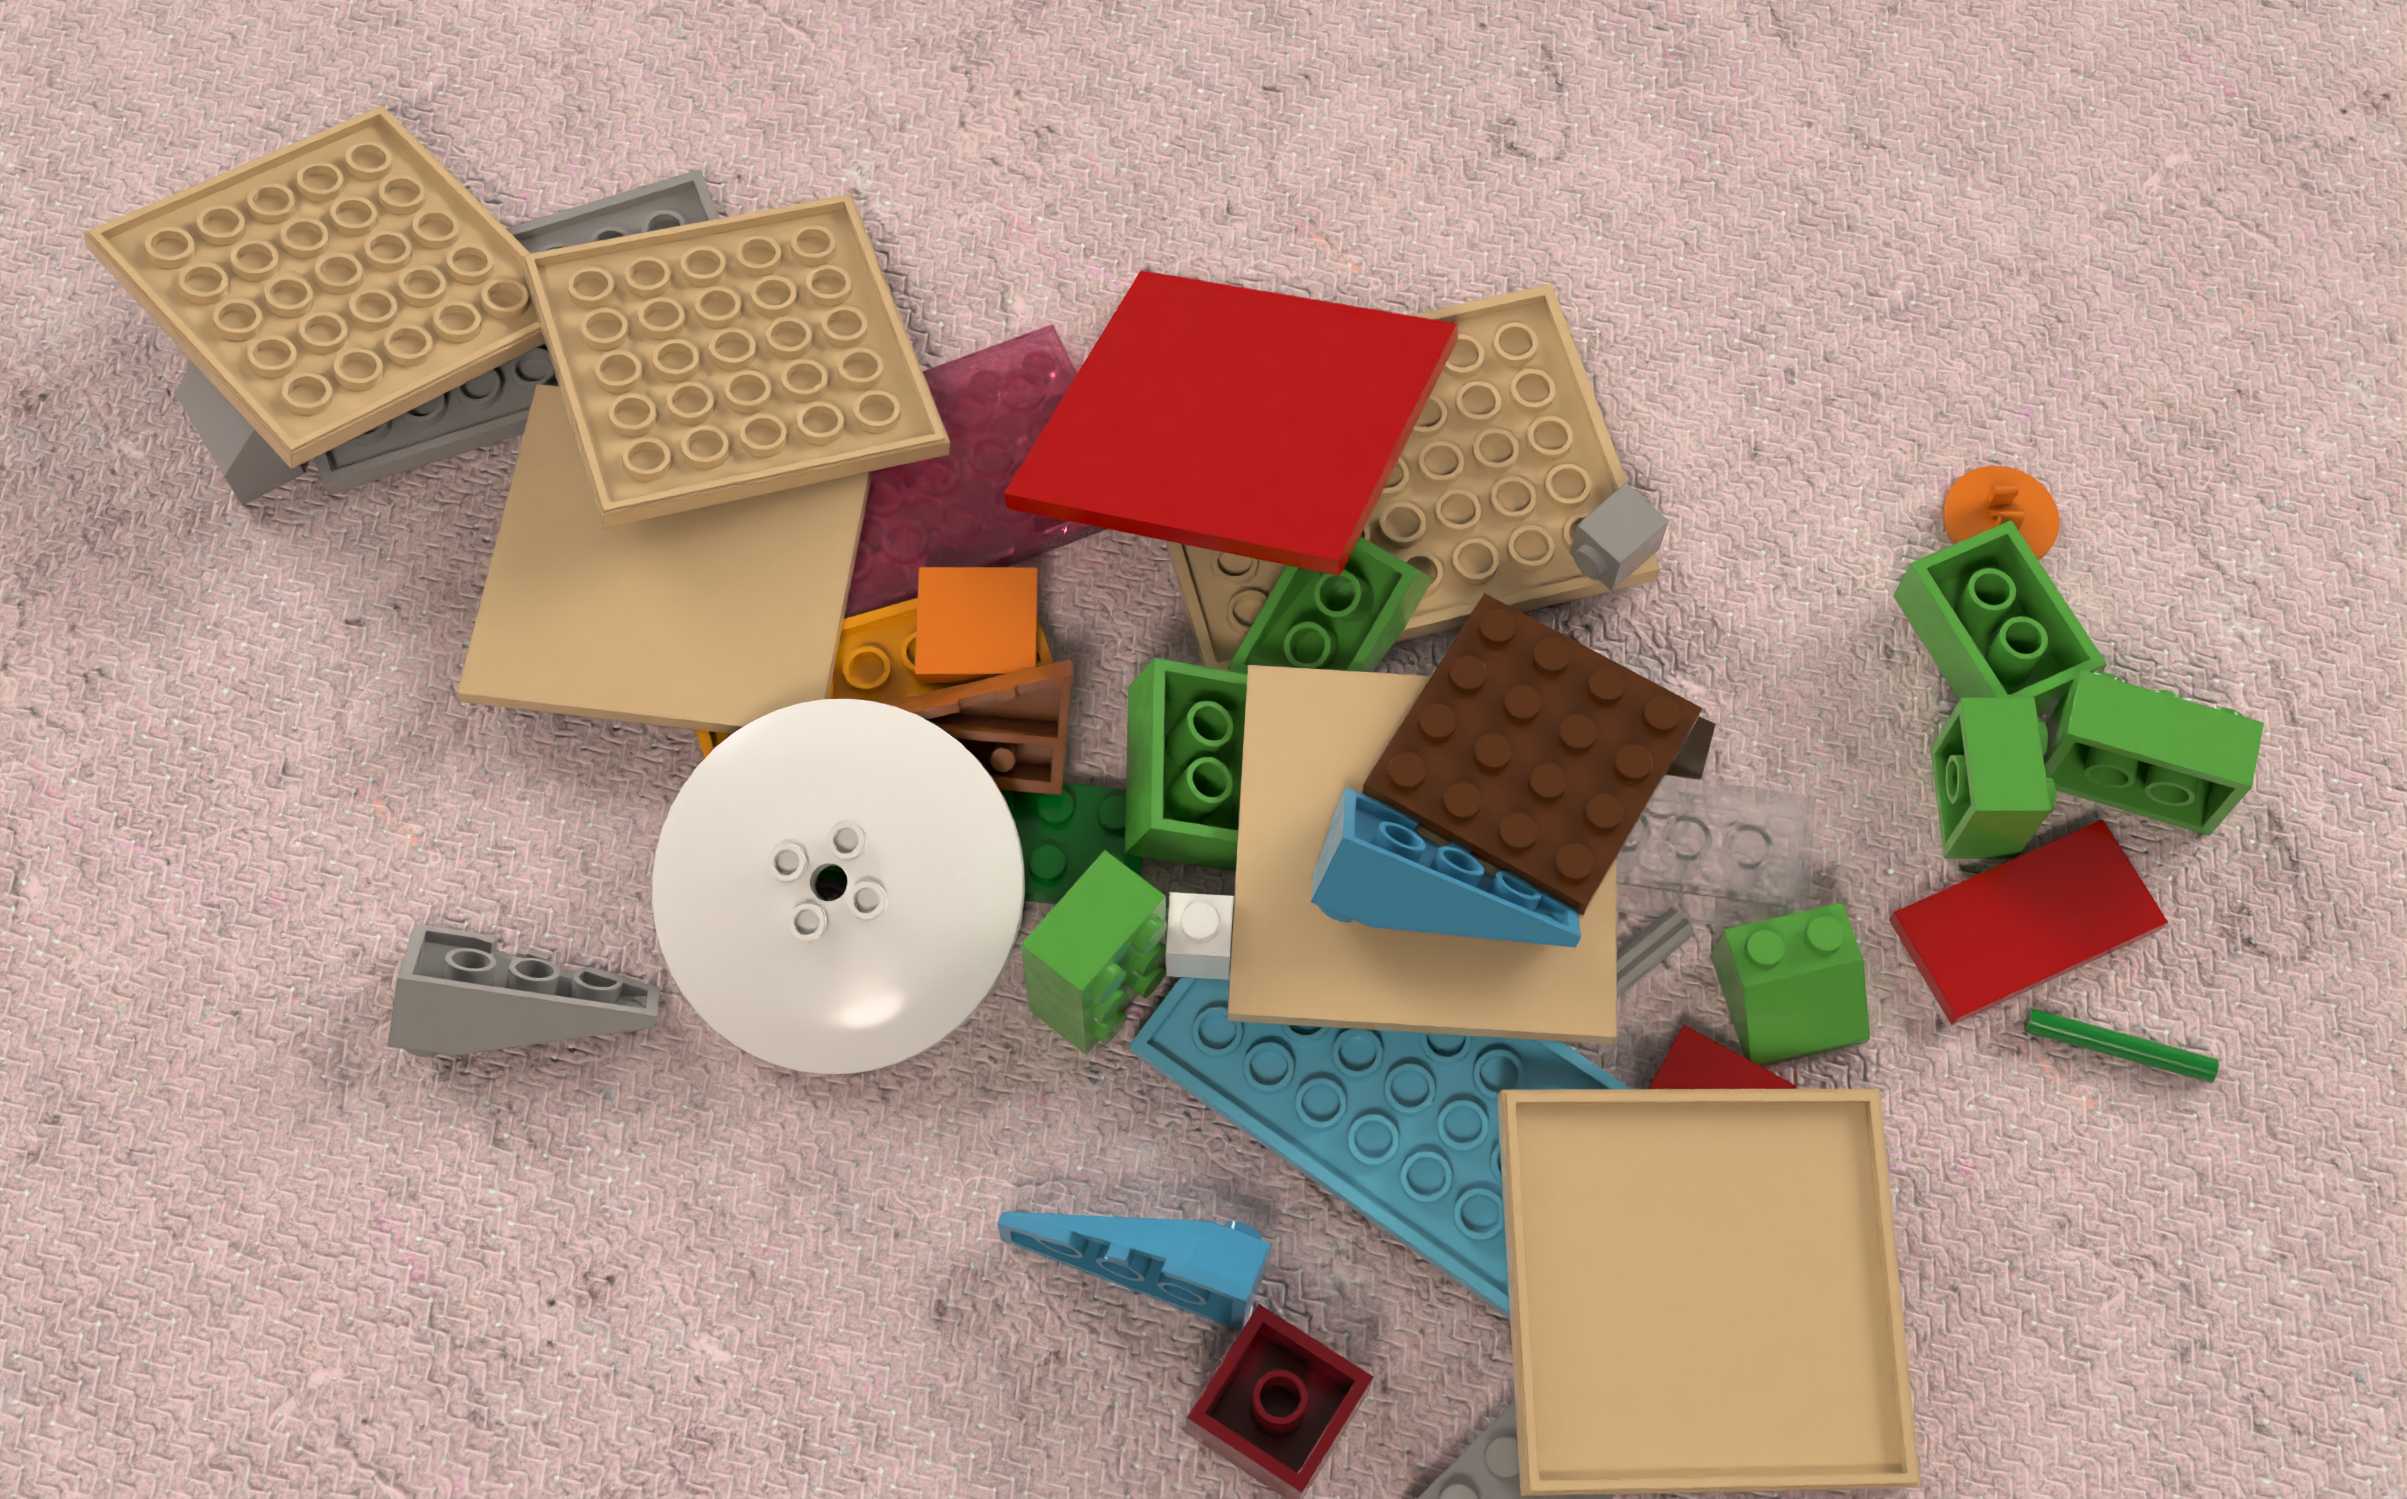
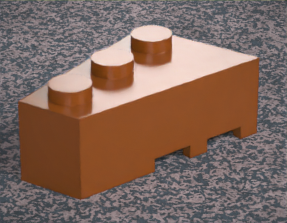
[886,659,1072,795]

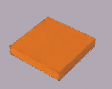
[914,567,1038,683]

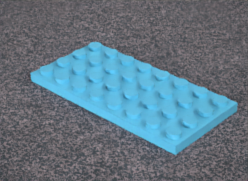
[1129,908,1631,1319]

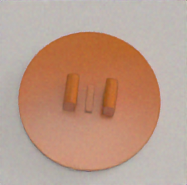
[1943,466,2060,561]

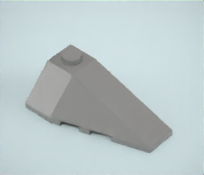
[388,923,661,1057]

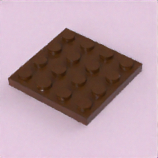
[1362,593,1703,915]

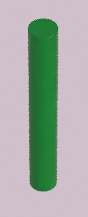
[2024,1008,2219,1083]

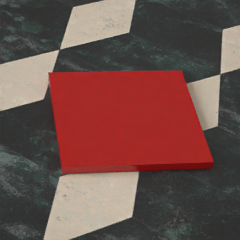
[1004,270,1458,576]

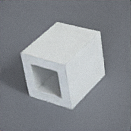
[1166,892,1234,980]

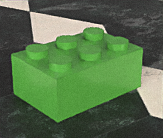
[1893,520,2107,717]
[1124,658,1247,872]
[2043,670,2264,836]
[1021,850,1167,1055]

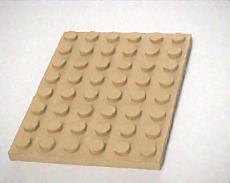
[1165,284,1661,672]

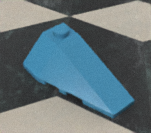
[1311,787,1581,948]

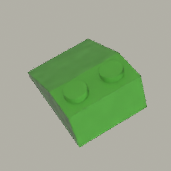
[1228,536,1434,675]

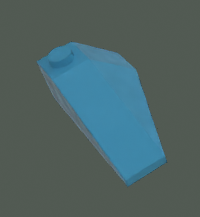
[998,1212,1272,1332]

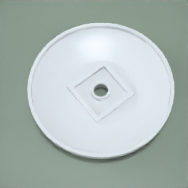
[652,699,1025,1074]

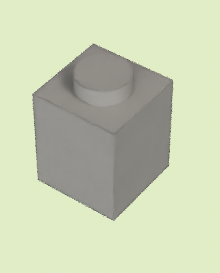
[1569,483,1669,591]

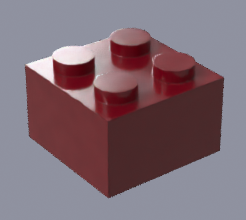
[1185,1304,1373,1499]

